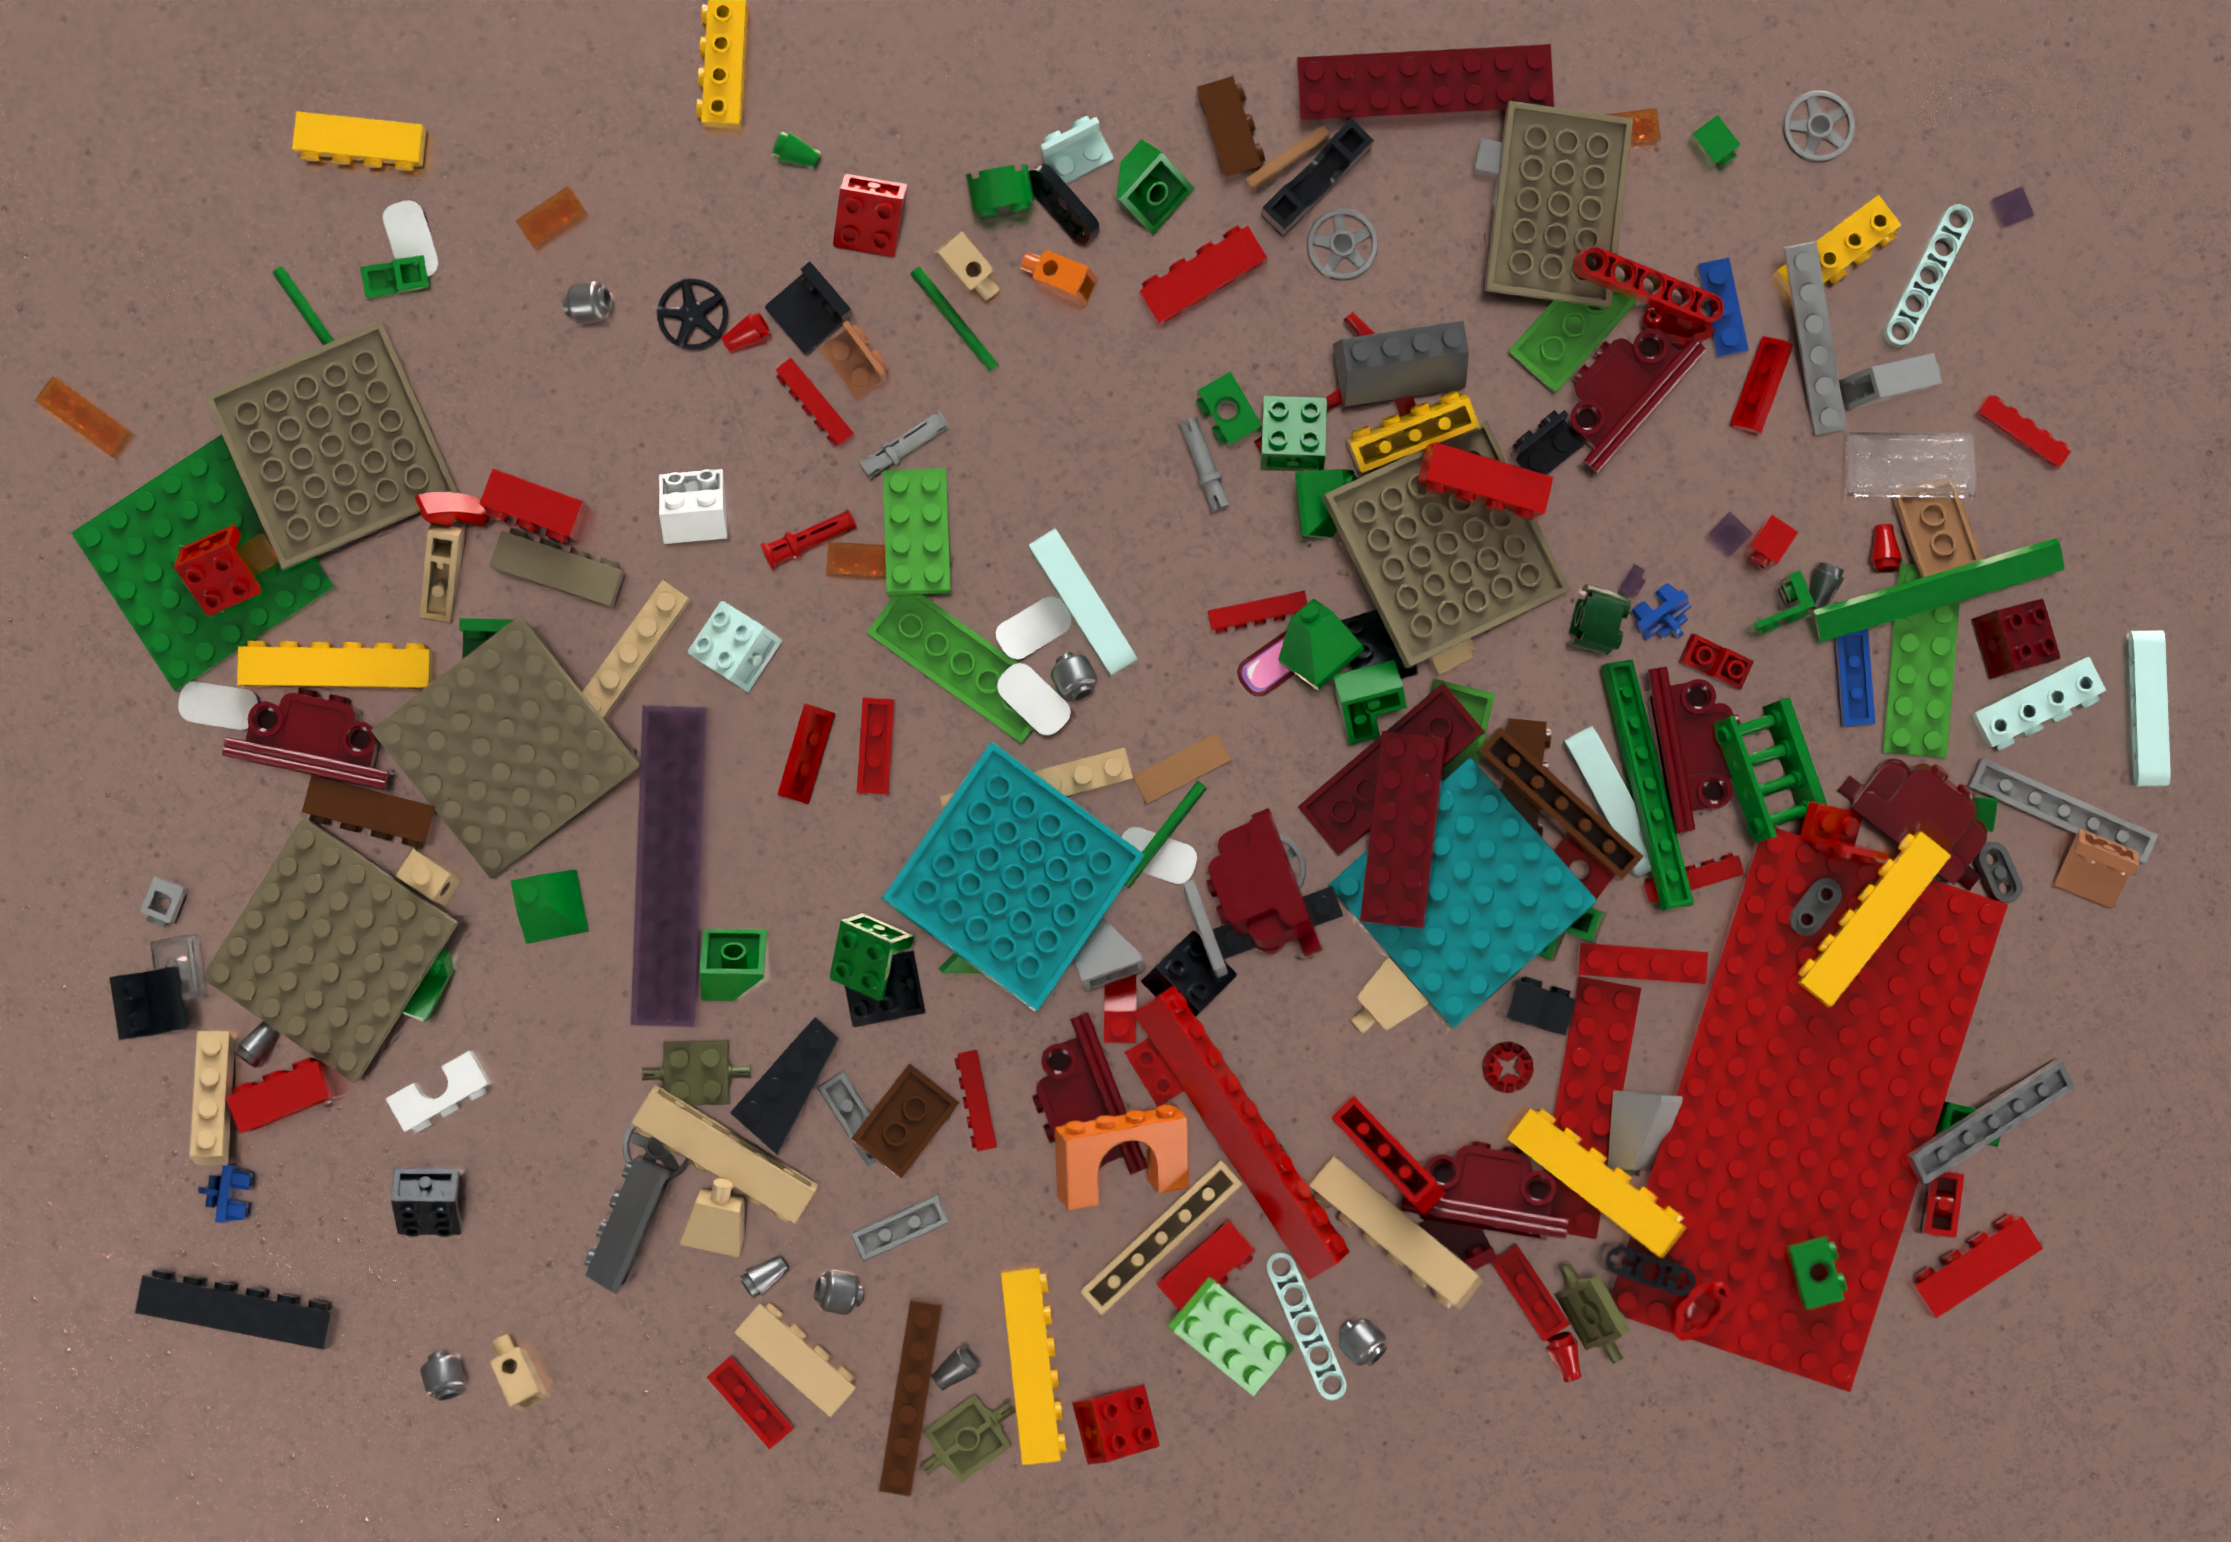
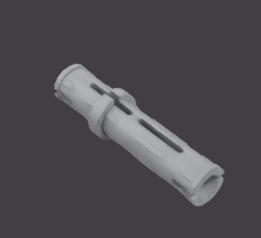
[859,410,950,479]
[1178,416,1230,512]

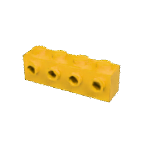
[696,0,748,129]
[292,111,427,171]
[1774,195,1901,297]
[1345,391,1480,473]

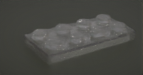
[1846,432,1976,498]

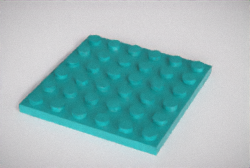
[880,742,1145,1011]
[1328,758,1598,1029]

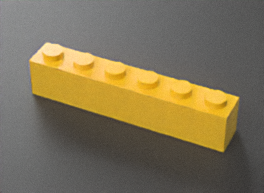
[237,641,433,689]
[1797,832,1951,1007]
[1507,1108,1687,1258]
[1001,1267,1066,1465]

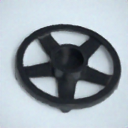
[657,279,728,350]

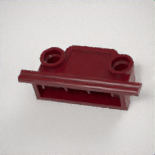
[1569,329,1707,473]
[1648,666,1740,833]
[222,688,389,790]
[1838,759,1987,891]
[1206,808,1323,957]
[1032,1012,1148,1175]
[1401,1141,1569,1241]

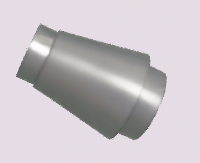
[1810,561,1844,608]
[235,1021,278,1068]
[739,1255,789,1299]
[932,1346,981,1390]

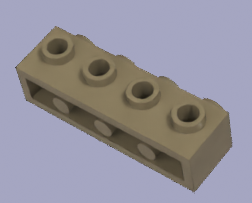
[489,528,625,609]

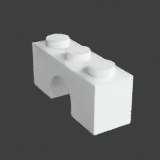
[386,1051,492,1134]

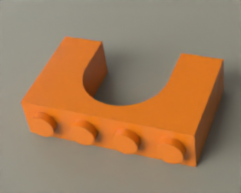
[1055,1105,1189,1210]

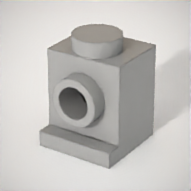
[140,876,189,928]

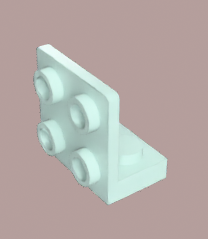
[1040,116,1114,184]
[688,601,783,693]

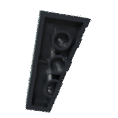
[730,1017,841,1156]

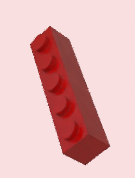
[775,357,855,448]
[1976,395,2071,469]
[1207,591,1307,634]
[1642,853,1744,903]
[954,1050,997,1152]

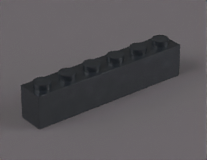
[135,1269,336,1350]

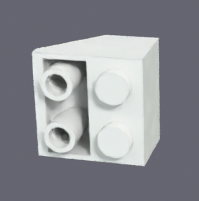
[659,469,727,544]

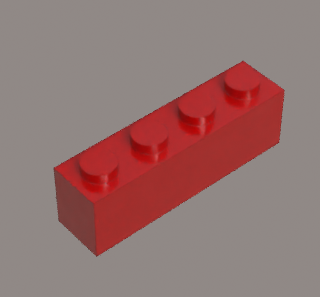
[1139,225,1267,327]
[1417,442,1554,520]
[1575,943,1708,984]
[1331,1096,1446,1215]
[1911,1214,2043,1318]

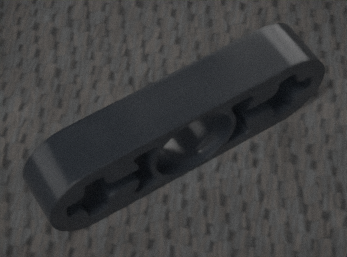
[1029,164,1100,243]
[1604,1245,1696,1296]

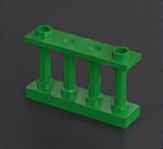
[1713,697,1827,844]

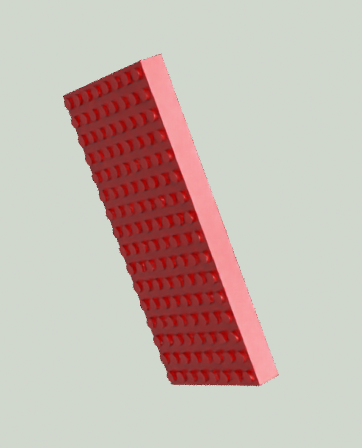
[1609,827,2008,1392]

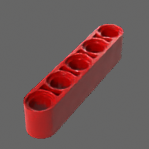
[1572,247,1724,325]

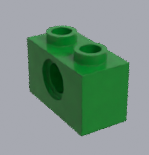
[1195,371,1262,448]
[1786,1236,1847,1310]

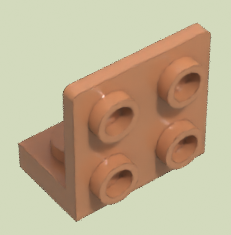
[819,320,888,401]
[2055,828,2139,908]

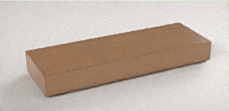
[1245,125,1330,193]
[1133,732,1231,804]

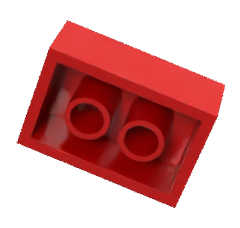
[479,468,589,545]
[225,1057,339,1133]
[1156,1219,1254,1311]

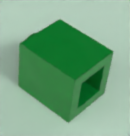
[1689,115,1741,168]

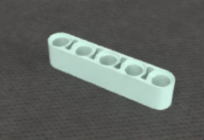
[1883,204,1973,349]
[1028,528,1138,676]
[2128,630,2170,787]
[1564,726,1652,878]
[1266,1252,1347,1400]

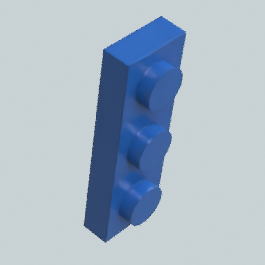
[1697,258,1749,358]
[1835,629,1876,727]

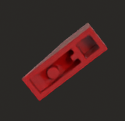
[1104,947,1137,1043]

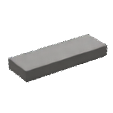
[1182,879,1228,978]
[816,1070,877,1168]
[850,1194,951,1262]

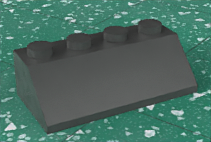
[1332,321,1469,407]
[583,1155,674,1294]

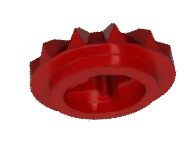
[1483,1042,1534,1093]

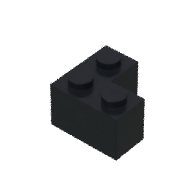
[1502,976,1576,1036]

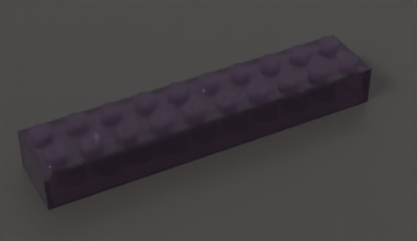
[631,705,709,1027]

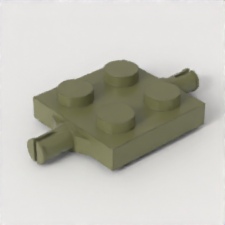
[642,1040,751,1105]
[1555,1262,1630,1365]
[919,1394,1015,1484]

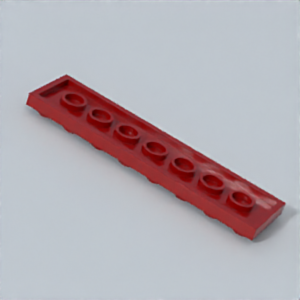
[1543,976,1641,1239]

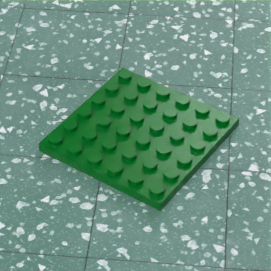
[71,434,336,692]

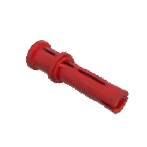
[760,509,857,570]

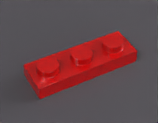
[1730,336,1794,434]
[856,697,895,795]
[777,703,835,804]
[1491,1244,1570,1342]
[707,1355,794,1450]

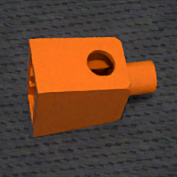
[1020,249,1098,308]

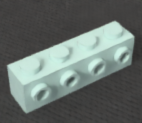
[1971,657,2107,751]

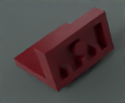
[1973,599,2061,679]
[1417,1220,1498,1271]

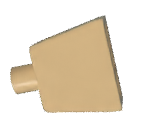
[934,231,1000,301]
[395,847,463,906]
[1350,958,1429,1034]
[680,1178,745,1258]
[490,1334,550,1411]

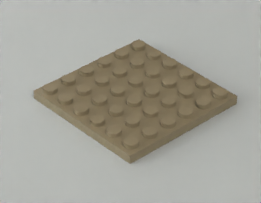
[205,321,458,571]
[1321,420,1571,669]
[371,615,640,879]
[201,817,459,1083]

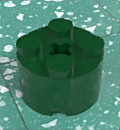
[1569,584,1631,655]

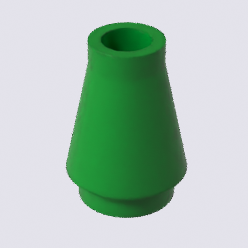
[771,131,821,169]

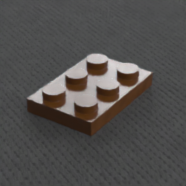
[850,1064,959,1179]

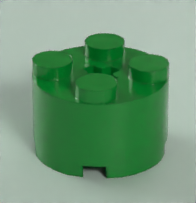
[965,164,1034,218]

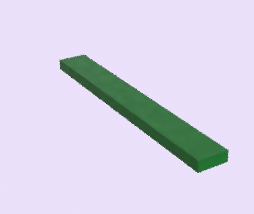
[1813,538,2065,642]
[1601,659,1694,912]

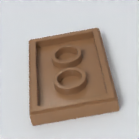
[1892,477,1983,578]

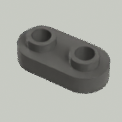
[1975,842,2023,904]
[1789,878,1842,936]

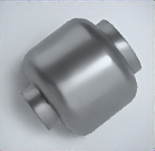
[563,281,612,325]
[1051,652,1097,702]
[814,1270,863,1315]
[1339,1319,1387,1366]
[420,1351,466,1401]

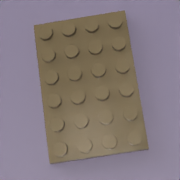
[1484,101,1633,308]

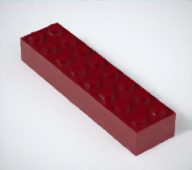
[1296,44,1554,127]

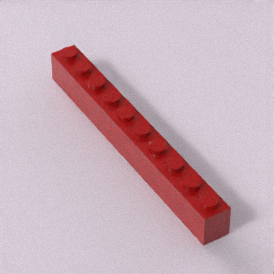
[1133,985,1350,1280]

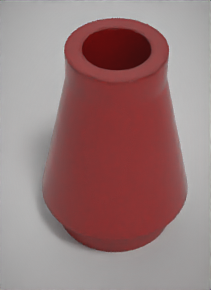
[721,312,771,353]
[1871,524,1903,573]
[1547,1332,1582,1382]

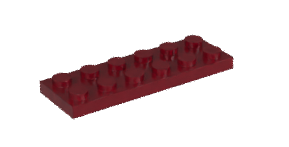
[1298,683,1485,856]
[1360,731,1447,929]

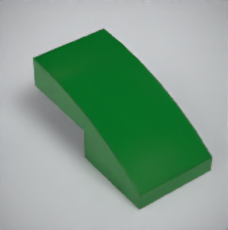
[360,255,429,300]

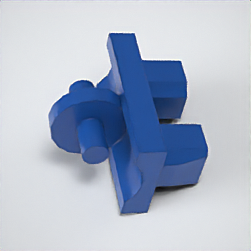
[1632,583,1691,641]
[198,1164,253,1223]

